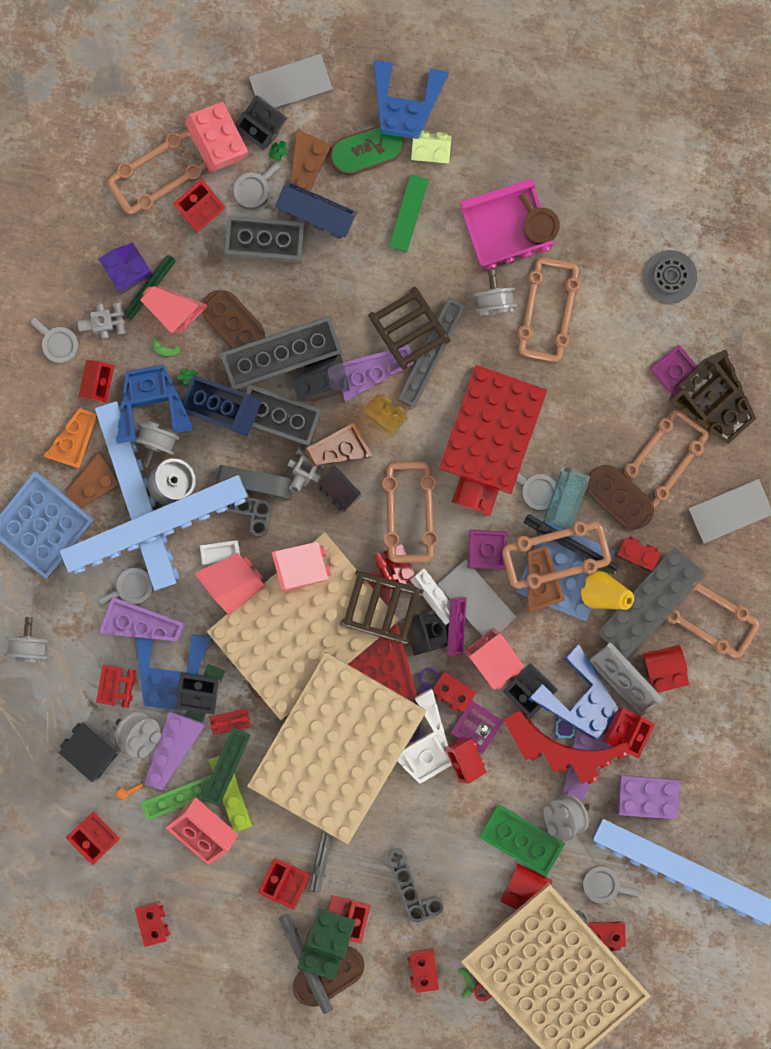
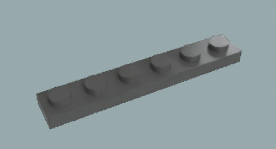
[398,297,466,408]

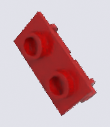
[210,708,251,735]

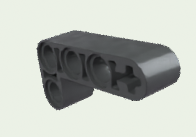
[215,465,293,500]
[224,497,272,537]
[388,848,444,923]

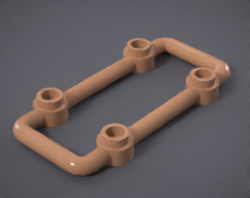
[107,129,207,214]
[517,257,581,362]
[623,409,709,509]
[382,461,438,563]
[502,521,611,589]
[666,582,760,658]

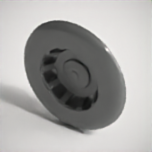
[644,250,697,303]

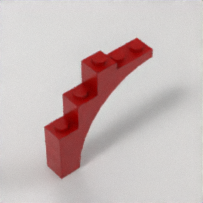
[503,710,631,785]

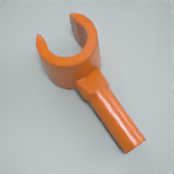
[115,783,143,800]

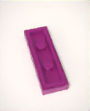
[447,596,467,656]

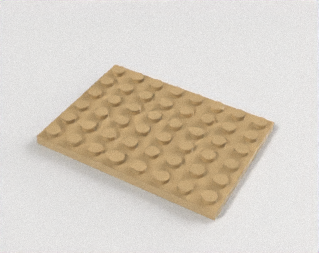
[207,533,399,720]
[247,652,427,844]
[460,883,651,1049]

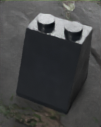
[293,354,350,401]
[59,722,121,783]

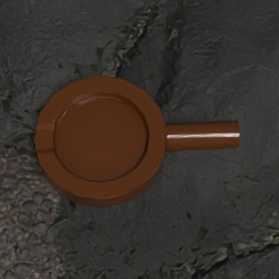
[518,192,560,244]

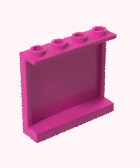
[460,178,555,271]

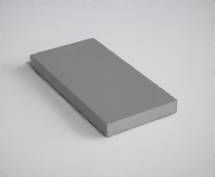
[249,54,333,109]
[688,479,771,544]
[437,560,516,636]
[589,642,664,717]

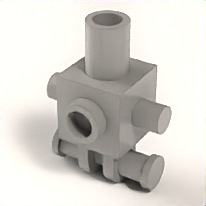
[78,303,126,340]
[287,446,324,493]

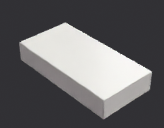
[200,540,240,565]

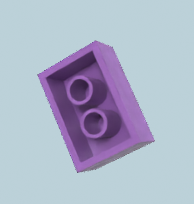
[617,775,680,819]

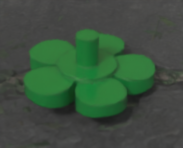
[269,141,288,162]
[177,368,198,386]

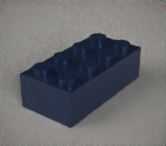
[275,182,358,239]
[182,375,262,437]

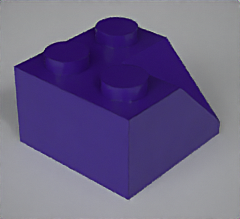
[98,243,152,295]

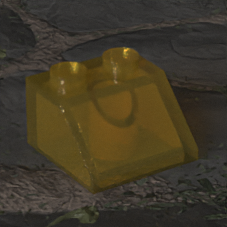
[363,394,408,437]

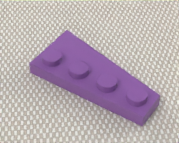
[343,345,414,402]
[99,597,185,642]
[144,711,207,790]
[561,729,610,802]

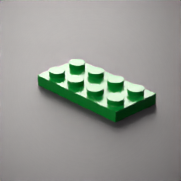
[479,804,565,877]

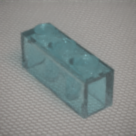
[544,467,590,529]

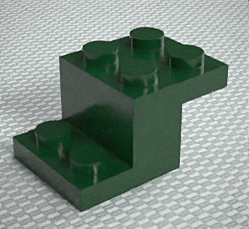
[297,908,356,981]

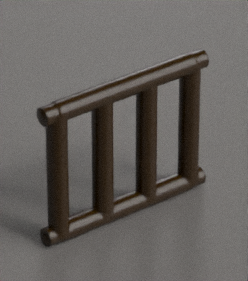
[368,287,451,370]
[340,570,424,645]

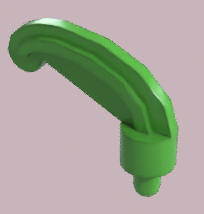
[153,336,180,356]
[458,968,475,999]

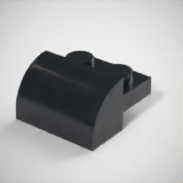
[235,95,288,150]
[502,662,558,718]
[176,672,220,715]

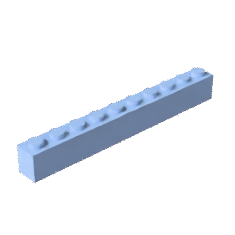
[95,401,180,591]
[60,475,249,574]
[591,818,771,926]

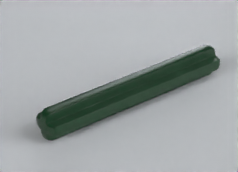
[124,255,176,320]

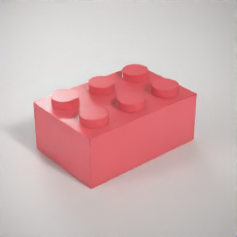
[185,102,248,173]

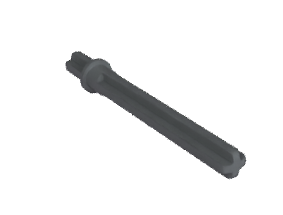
[309,830,333,893]
[279,914,333,1014]

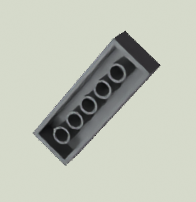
[220,316,342,389]
[597,547,705,661]

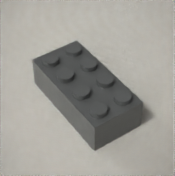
[224,216,305,264]
[246,385,322,447]

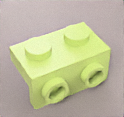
[411,131,451,163]

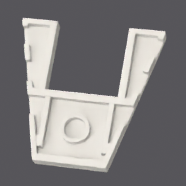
[398,688,451,783]

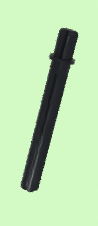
[524,514,618,575]

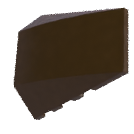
[669,349,756,444]

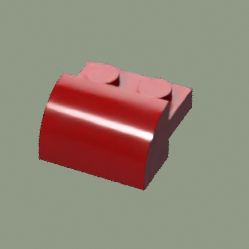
[173,178,226,233]
[451,477,499,516]
[642,645,689,693]
[603,706,655,759]
[65,811,120,866]
[258,857,311,910]
[500,864,552,909]
[327,895,371,944]

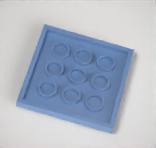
[0,471,95,579]
[515,521,616,622]

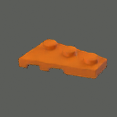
[43,408,98,469]

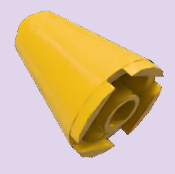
[581,571,634,610]

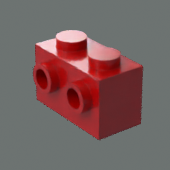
[78,360,115,403]
[616,536,661,572]
[432,671,477,713]
[444,737,487,784]
[135,901,171,947]
[585,921,626,951]
[407,948,439,993]

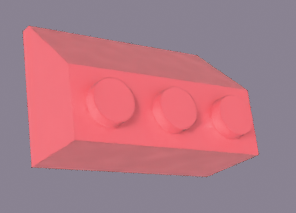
[165,797,238,865]

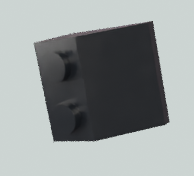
[319,465,362,512]
[403,610,449,656]

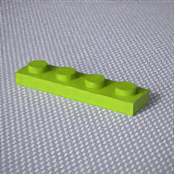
[208,755,253,832]

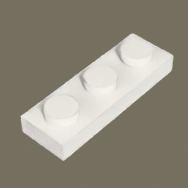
[410,569,450,625]

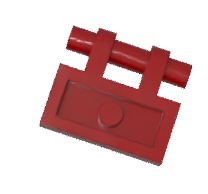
[374,544,415,591]
[96,665,136,708]

